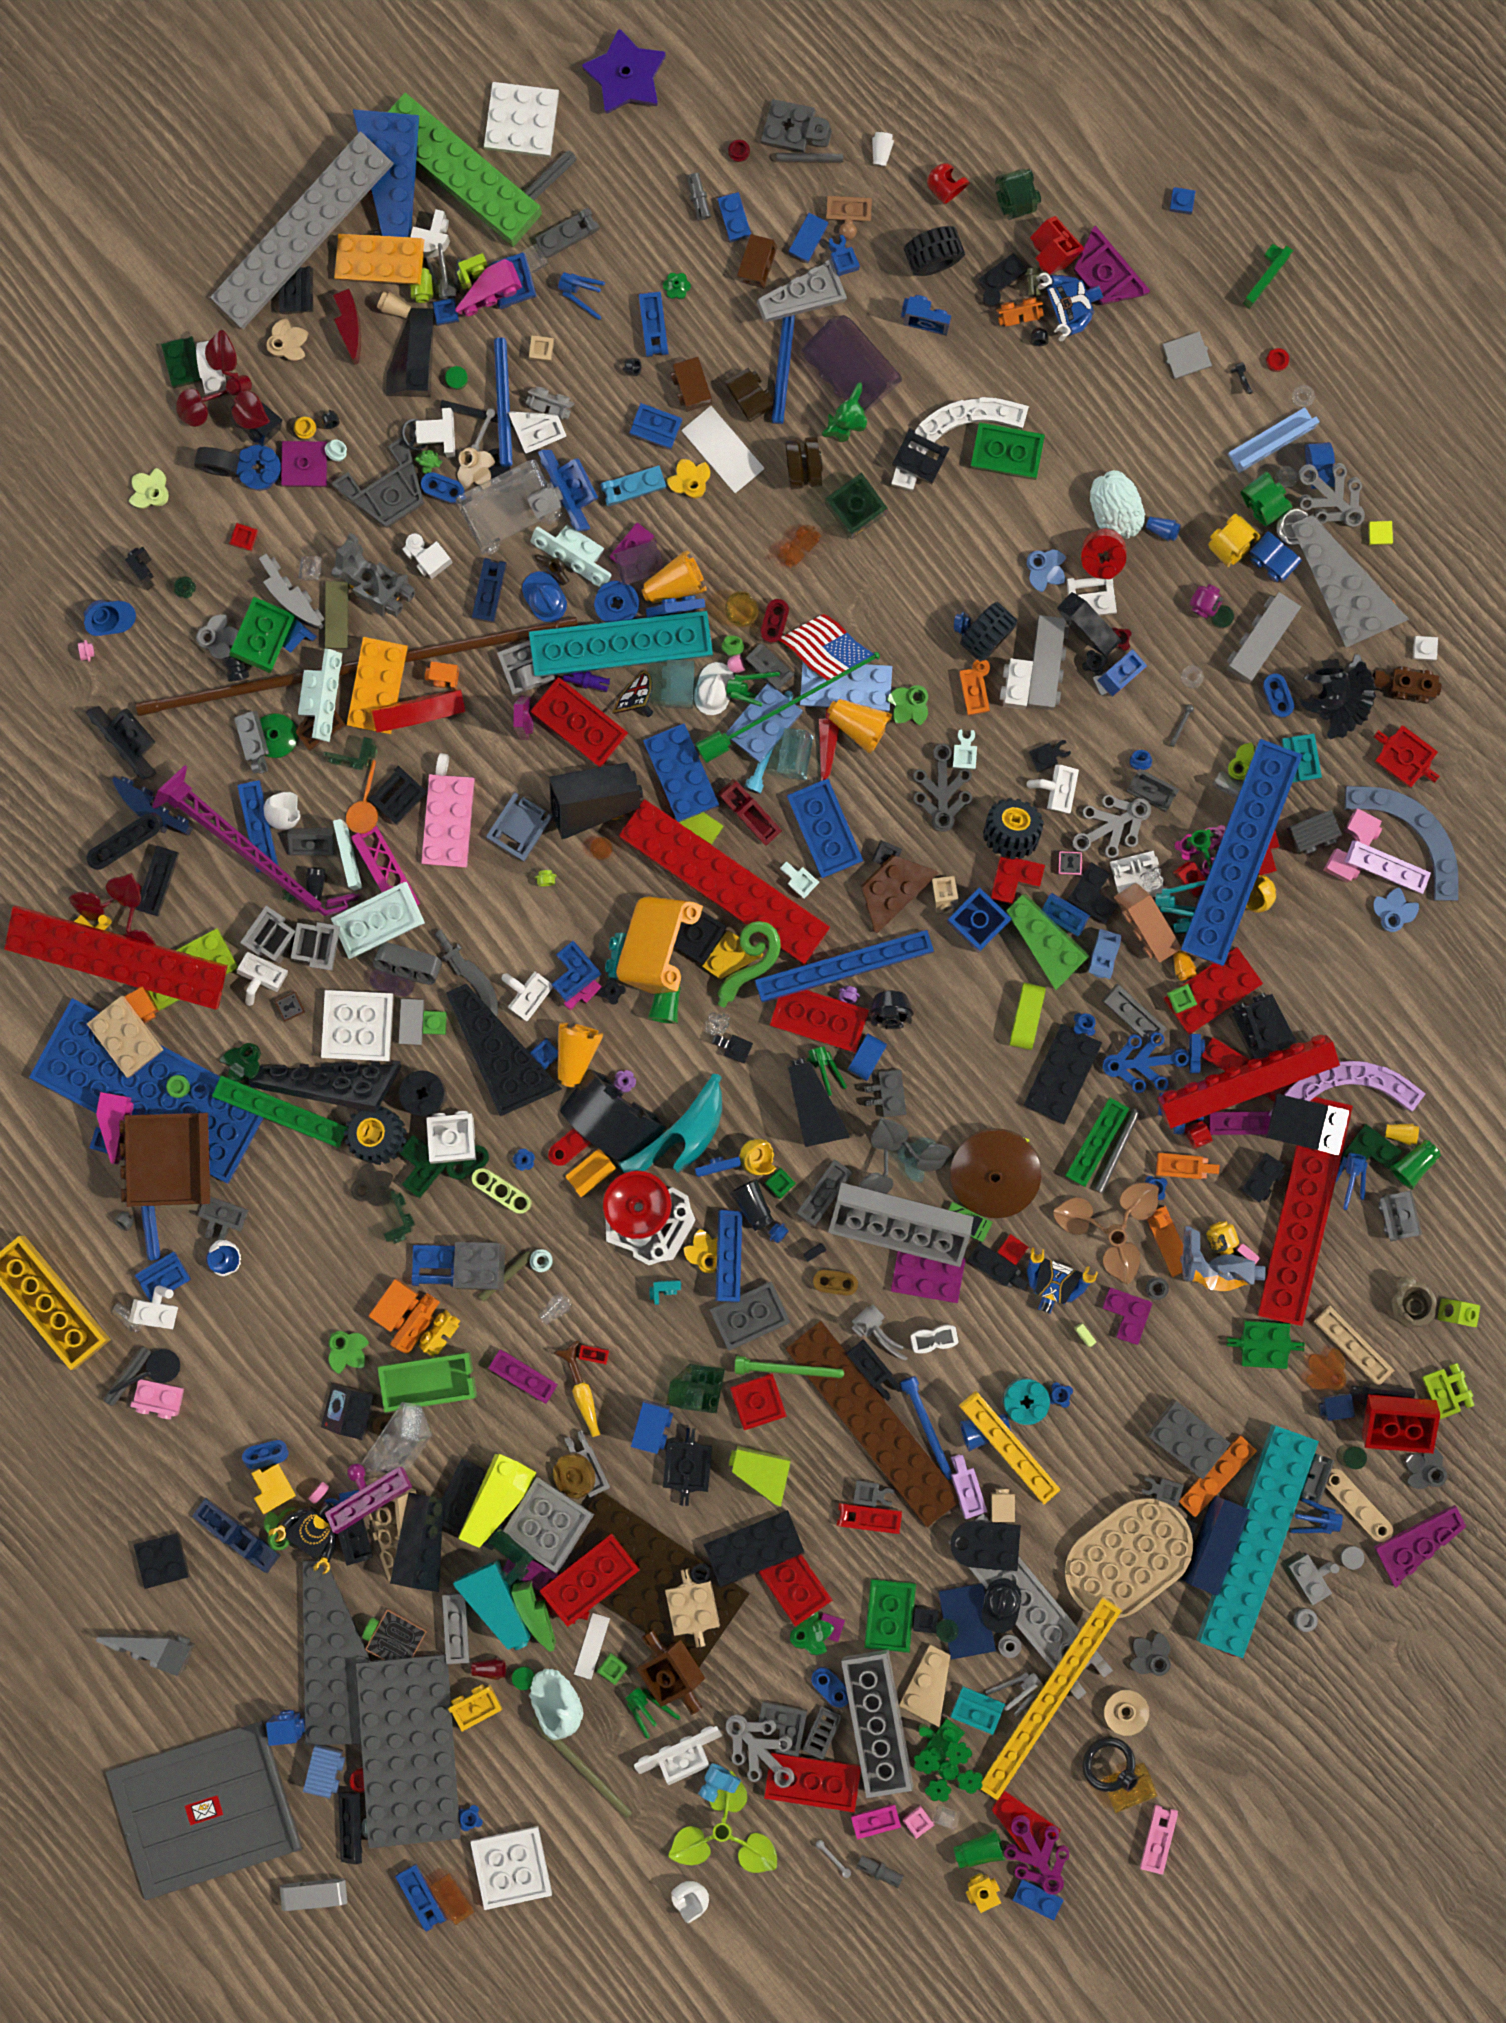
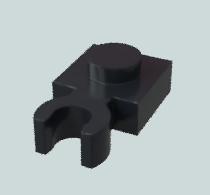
[1028,740,1071,773]

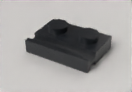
[279,266,313,314]

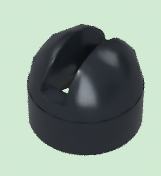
[1031,327,1049,346]
[623,358,642,376]
[321,410,340,429]
[691,1563,710,1583]

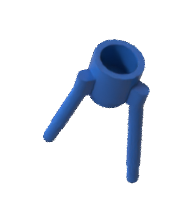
[558,272,605,320]
[1335,1153,1368,1210]
[1290,1498,1343,1534]

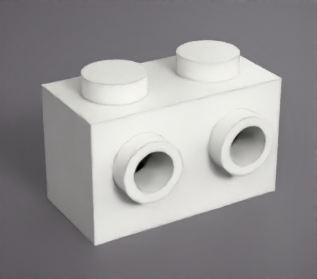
[1000,658,1033,710]

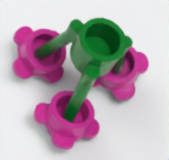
[1174,825,1226,877]

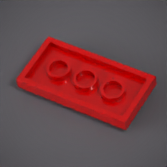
[530,677,629,767]
[1163,947,1263,1035]
[769,990,869,1053]
[540,1533,640,1627]
[764,1751,861,1813]

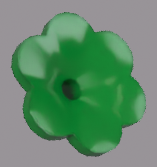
[663,273,691,299]

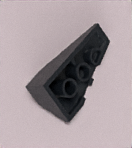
[386,308,434,397]

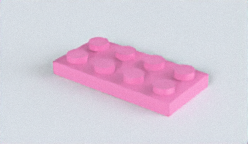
[422,774,475,868]

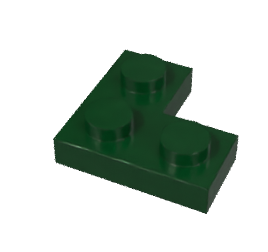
[1340,1124,1402,1169]
[399,1135,448,1199]

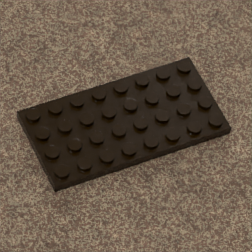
[558,1491,750,1667]

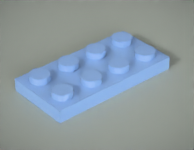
[800,663,892,712]

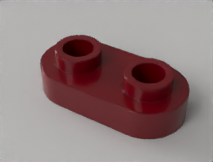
[761,599,789,644]

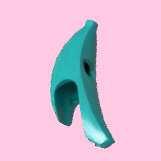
[619,1073,722,1173]

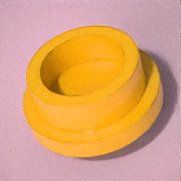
[294,417,316,439]

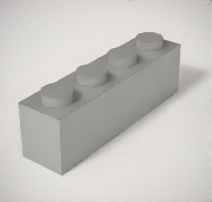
[1226,592,1301,684]
[1027,615,1069,711]

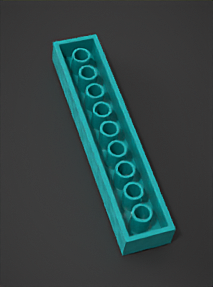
[1196,1424,1319,1658]

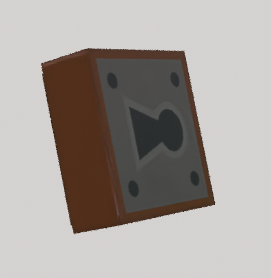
[275,992,305,1022]

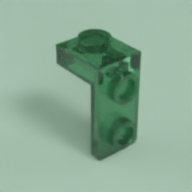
[323,737,378,770]
[383,1190,415,1244]
[489,1529,534,1585]

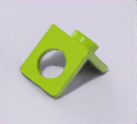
[1437,1298,1480,1327]

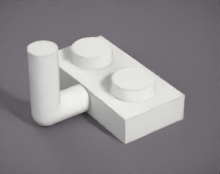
[1027,765,1079,814]
[237,952,288,1006]
[502,971,553,1021]
[129,1285,178,1329]

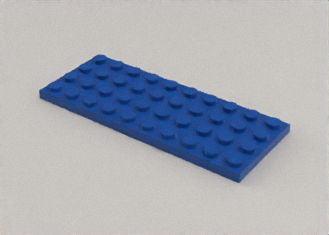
[29,998,264,1184]

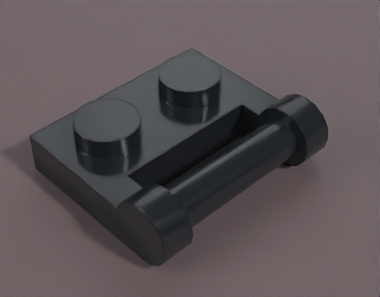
[892,428,950,485]
[368,766,428,825]

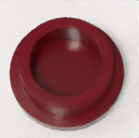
[728,139,750,162]

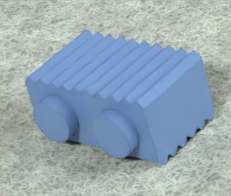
[303,1745,346,1799]

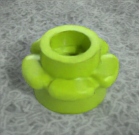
[535,870,557,887]

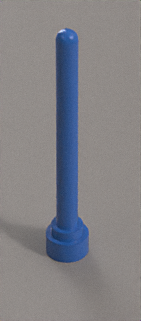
[899,1376,952,1480]

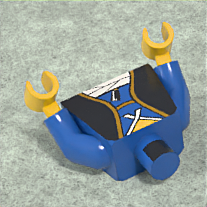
[1027,1247,1098,1314]

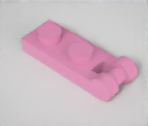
[1140,1805,1178,1875]

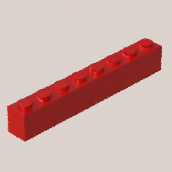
[1157,1035,1340,1129]

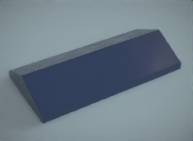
[1181,1495,1250,1596]

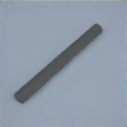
[1095,1108,1141,1193]

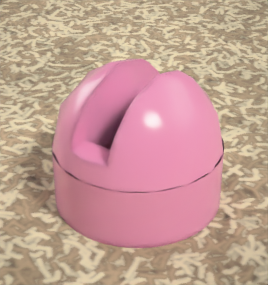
[727,654,745,673]

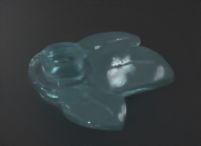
[898,1138,936,1183]

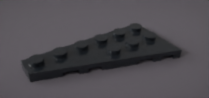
[446,984,562,1117]
[249,1061,401,1113]

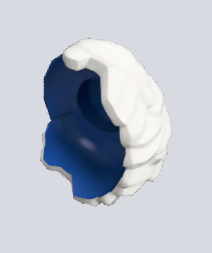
[206,1240,241,1276]

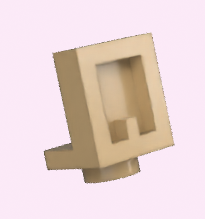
[932,876,959,913]

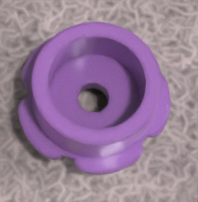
[838,986,860,1005]
[614,1070,636,1092]

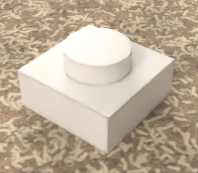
[1413,636,1438,661]

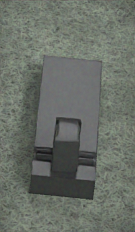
[1102,984,1167,1042]
[795,1159,853,1228]

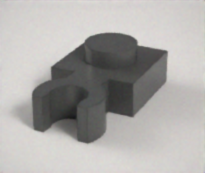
[1141,1477,1184,1507]
[853,1480,894,1507]

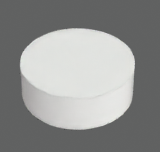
[436,753,449,776]

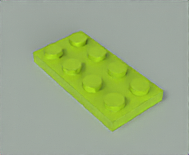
[148,928,239,1011]

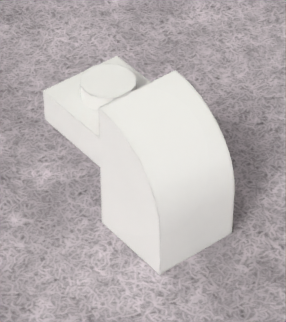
[411,209,450,258]
[196,341,227,395]

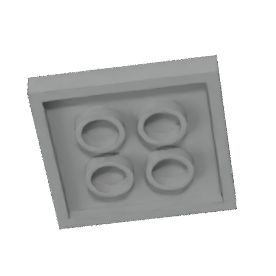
[501,1477,594,1573]

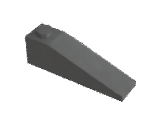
[96,1634,195,1676]

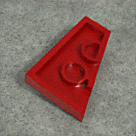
[991,1790,1061,1868]

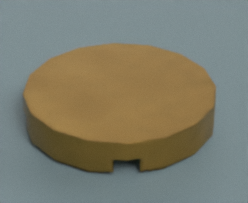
[553,1453,596,1499]

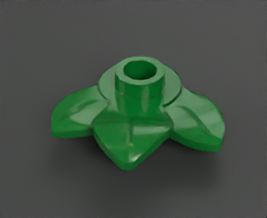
[790,1611,834,1655]

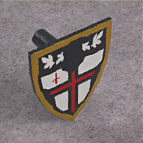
[612,670,653,717]

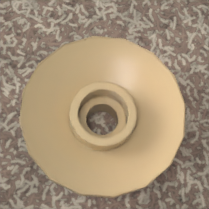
[1104,1690,1149,1736]

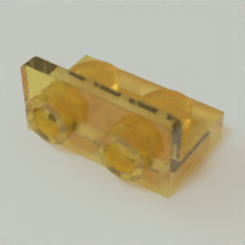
[1102,1763,1157,1813]

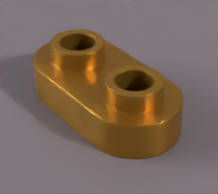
[813,1270,858,1296]

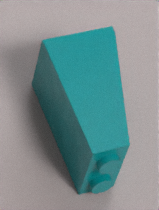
[453,1559,532,1651]

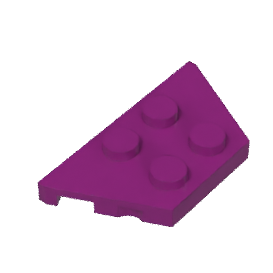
[1074,225,1150,305]

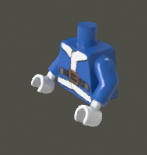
[1036,273,1104,341]

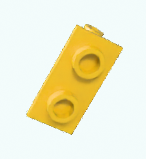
[419,1309,460,1357]

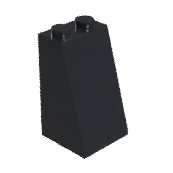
[549,762,643,839]
[787,1057,850,1147]

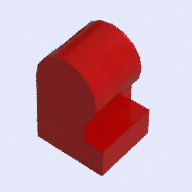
[1172,861,1205,898]
[1185,1121,1213,1149]

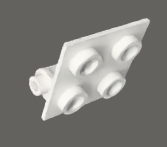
[1110,851,1163,897]

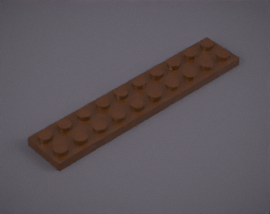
[785,1320,959,1528]

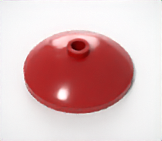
[603,1171,672,1239]

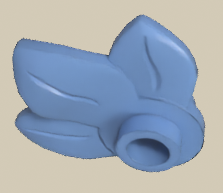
[1026,550,1066,592]
[1373,888,1419,932]

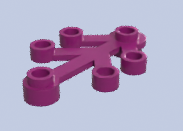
[1004,1815,1070,1895]

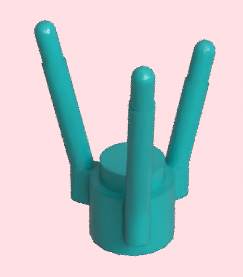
[1155,880,1206,917]

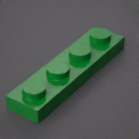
[1065,1097,1130,1187]

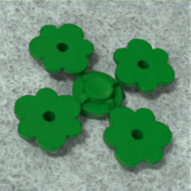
[914,1742,983,1802]

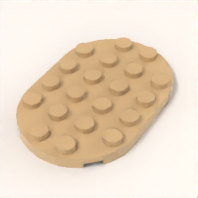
[1065,1498,1193,1619]

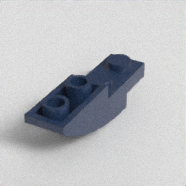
[112,776,193,836]

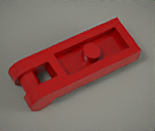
[836,1503,902,1534]

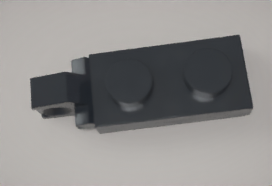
[967,1242,1028,1290]
[1349,1384,1415,1405]

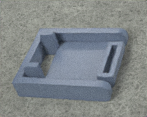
[486,792,553,862]

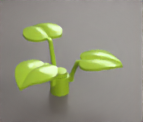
[669,1771,777,1873]

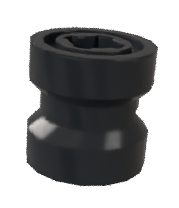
[222,656,250,682]

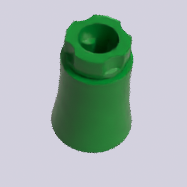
[647,981,681,1024]
[1390,1140,1441,1190]
[954,1829,1006,1869]

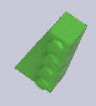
[1007,893,1090,990]

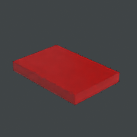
[759,1555,833,1627]

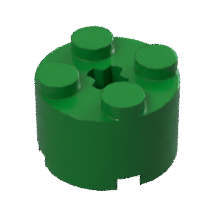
[1240,472,1292,526]

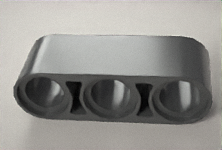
[373,942,442,985]

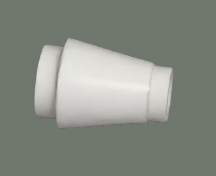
[872,132,894,167]

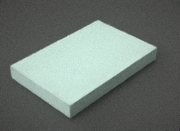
[333,819,362,891]

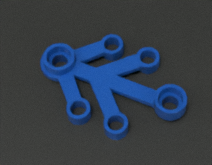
[1103,1031,1190,1093]

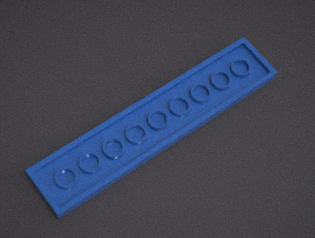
[1180,739,1302,966]

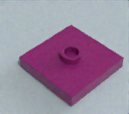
[281,441,328,487]

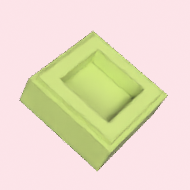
[1074,1323,1096,1347]

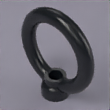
[1082,1737,1139,1792]

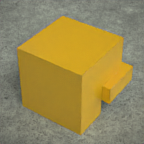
[250,1464,296,1514]

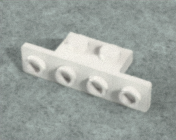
[634,1726,722,1785]

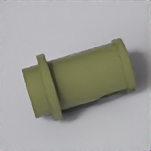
[1025,268,1043,297]

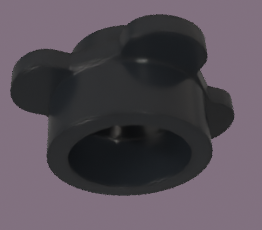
[1082,650,1108,676]
[599,978,626,1005]

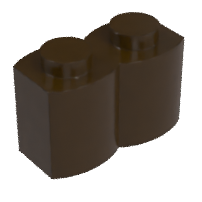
[726,368,774,422]

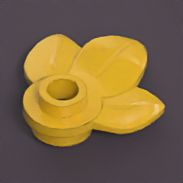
[666,459,710,499]
[684,1229,717,1273]

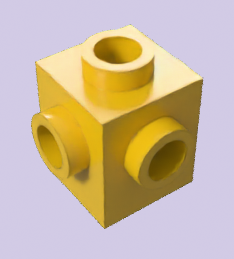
[966,1873,1001,1913]

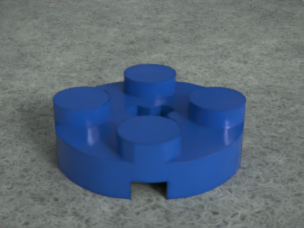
[237,445,282,491]
[594,581,639,623]

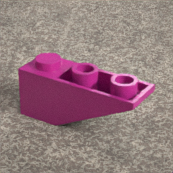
[455,259,522,317]
[96,1092,134,1165]

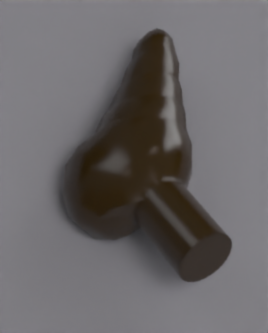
[535,554,570,586]

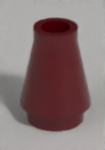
[471,1657,506,1680]

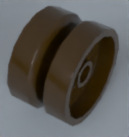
[785,436,823,490]

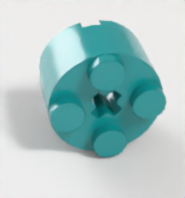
[1002,1378,1050,1425]

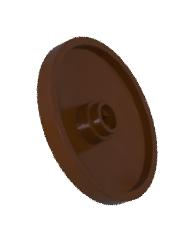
[950,1128,1041,1218]

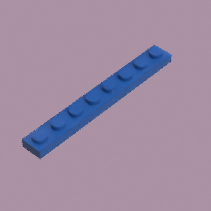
[755,930,934,1003]

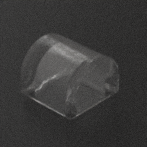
[932,1804,960,1829]

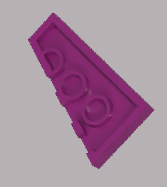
[513,695,534,740]

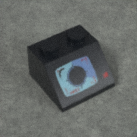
[321,1383,376,1440]

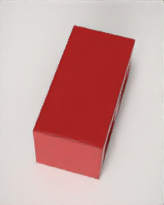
[578,1344,610,1365]

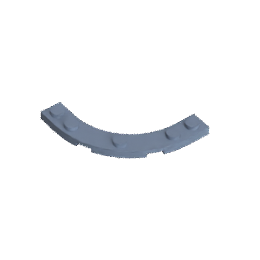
[1345,786,1458,901]

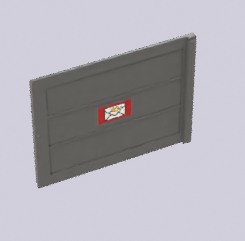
[106,1721,303,1901]

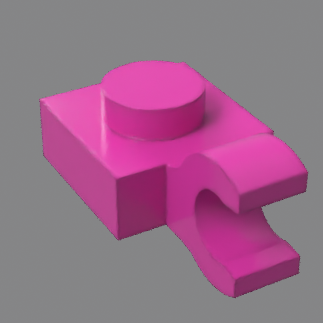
[564,980,602,1011]

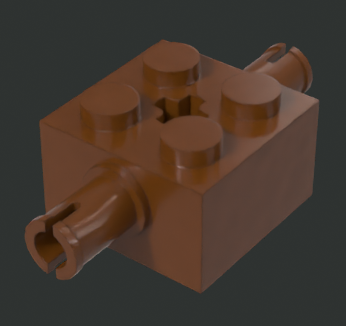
[636,1630,705,1715]

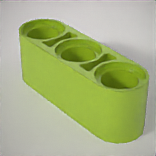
[1009,982,1046,1051]

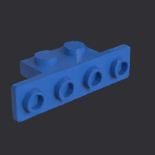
[538,450,598,531]

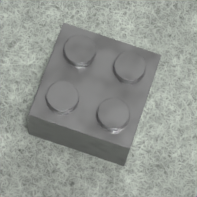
[453,1242,506,1290]

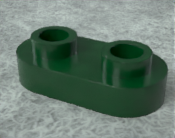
[447,1145,490,1180]

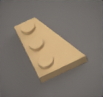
[899,1644,950,1727]

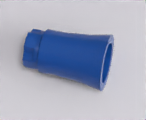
[960,1414,1011,1452]

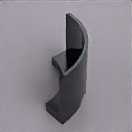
[560,1069,666,1162]

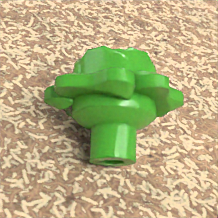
[415,450,442,474]

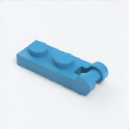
[600,466,666,506]

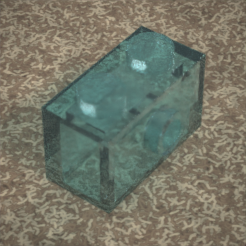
[777,728,813,780]

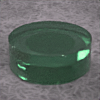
[1211,605,1234,629]
[1343,1446,1367,1470]

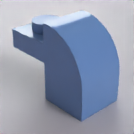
[1088,929,1121,979]

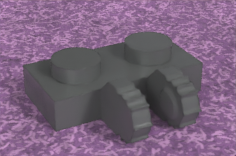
[862,1070,906,1117]
[198,1196,249,1240]

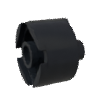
[399,1071,447,1117]

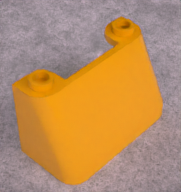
[616,896,703,994]

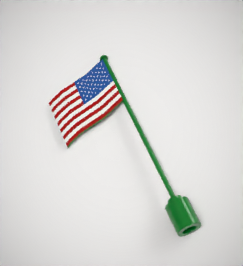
[695,614,880,763]

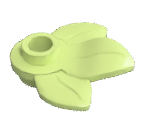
[129,468,169,509]

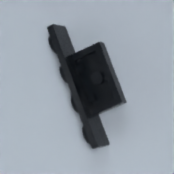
[86,706,156,780]

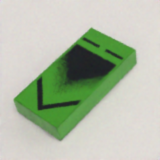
[948,1202,993,1242]

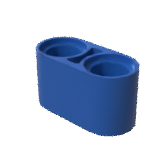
[847,1033,887,1081]

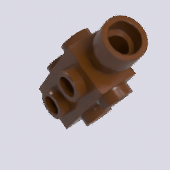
[1372,666,1442,704]

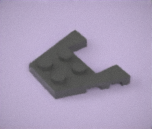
[332,437,424,528]

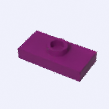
[609,522,655,572]

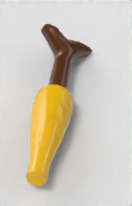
[554,1341,600,1437]

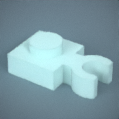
[953,729,977,770]

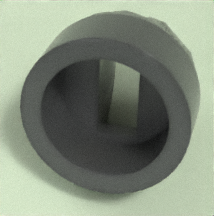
[113,1211,134,1231]

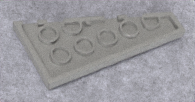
[1291,515,1409,648]

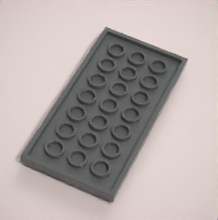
[356,1654,461,1848]

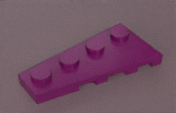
[1374,1505,1466,1588]

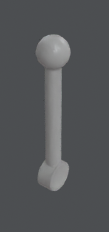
[471,409,496,451]
[815,1840,851,1878]

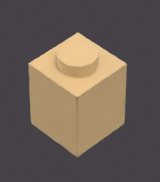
[990,1488,1015,1522]

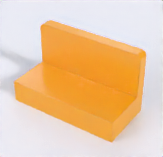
[566,1149,617,1197]

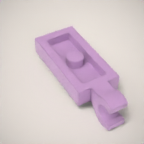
[951,1454,987,1519]

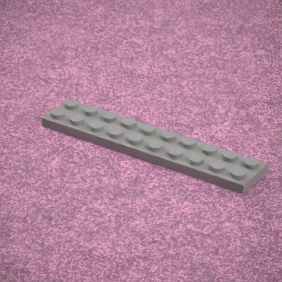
[210,131,394,329]

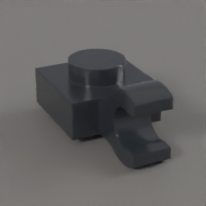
[712,1034,753,1064]

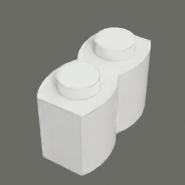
[909,1324,959,1353]

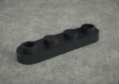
[86,812,163,870]

